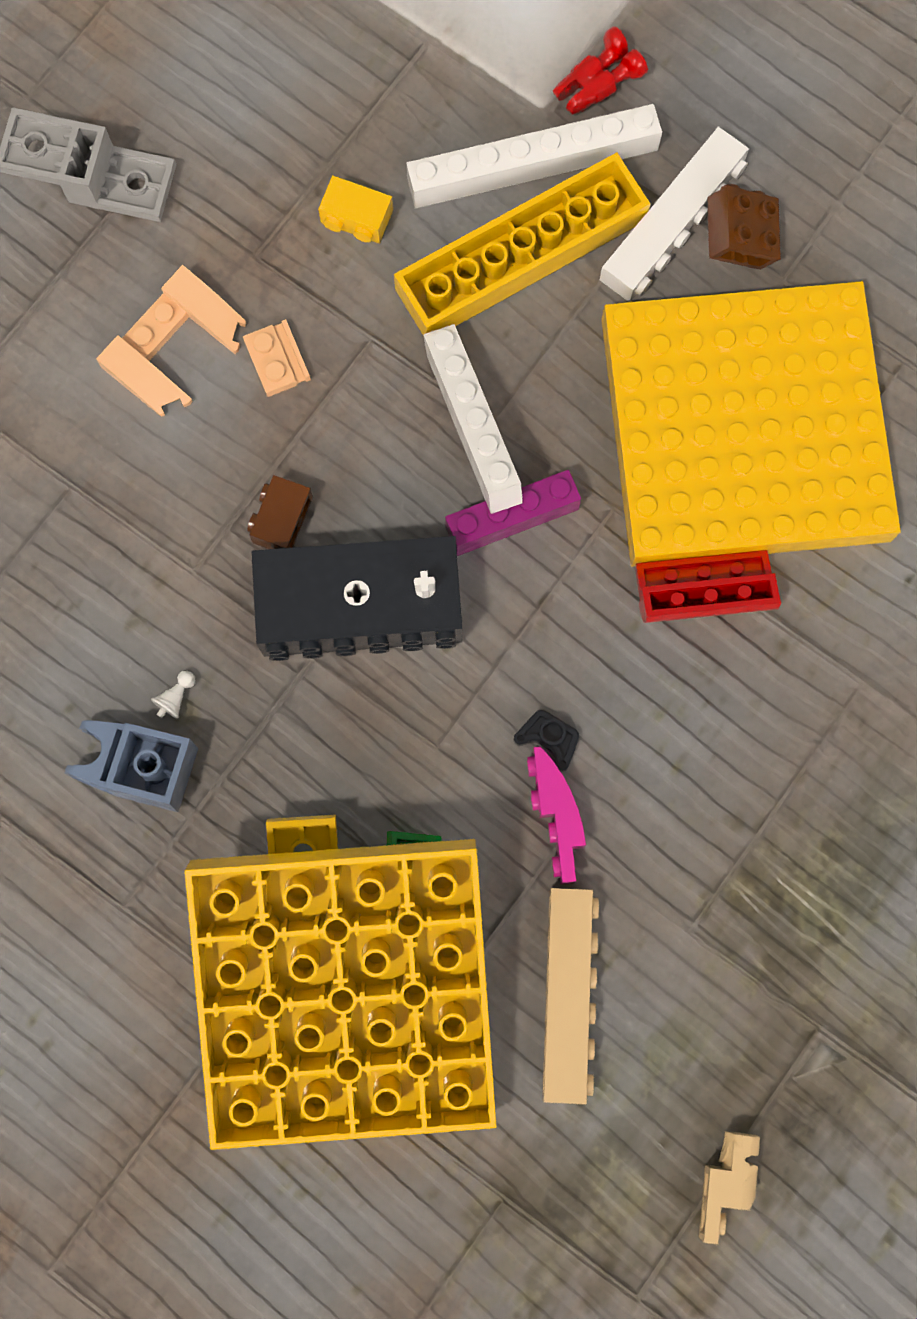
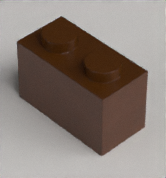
[247,475,313,549]

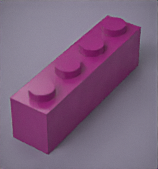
[445,469,581,556]

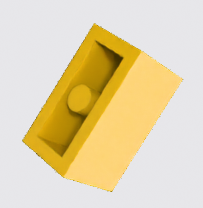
[318,175,393,244]

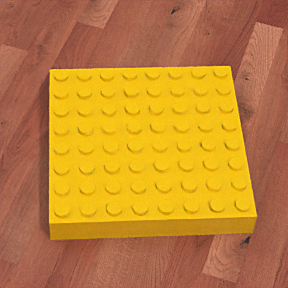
[601,281,901,567]
[185,839,496,1150]

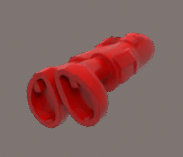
[553,26,648,115]

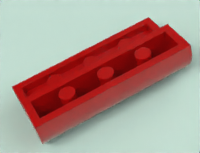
[635,550,781,623]

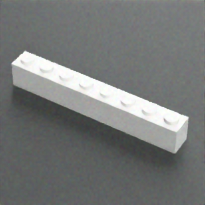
[406,104,662,209]

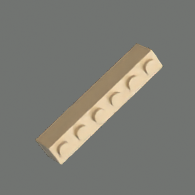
[542,888,599,1104]

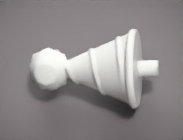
[151,671,195,719]

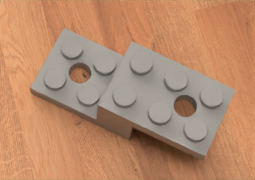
[0,107,176,222]

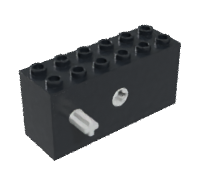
[251,536,462,661]

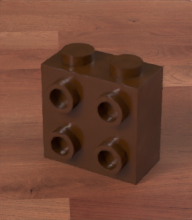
[707,184,781,270]

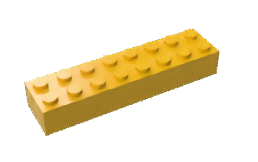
[394,152,650,336]

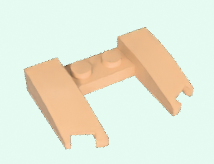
[96,265,246,417]

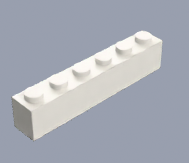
[600,127,749,302]
[424,324,522,514]

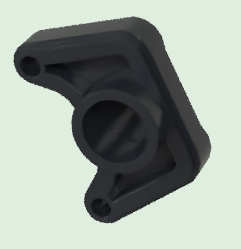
[513,710,579,772]

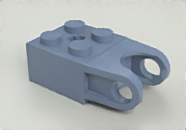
[64,720,198,812]

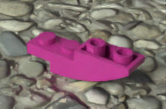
[527,746,586,884]

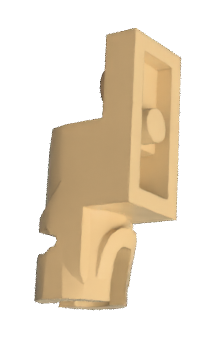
[699,1131,760,1244]

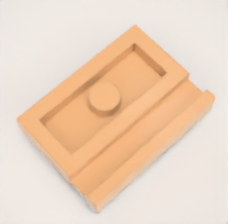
[243,319,311,397]

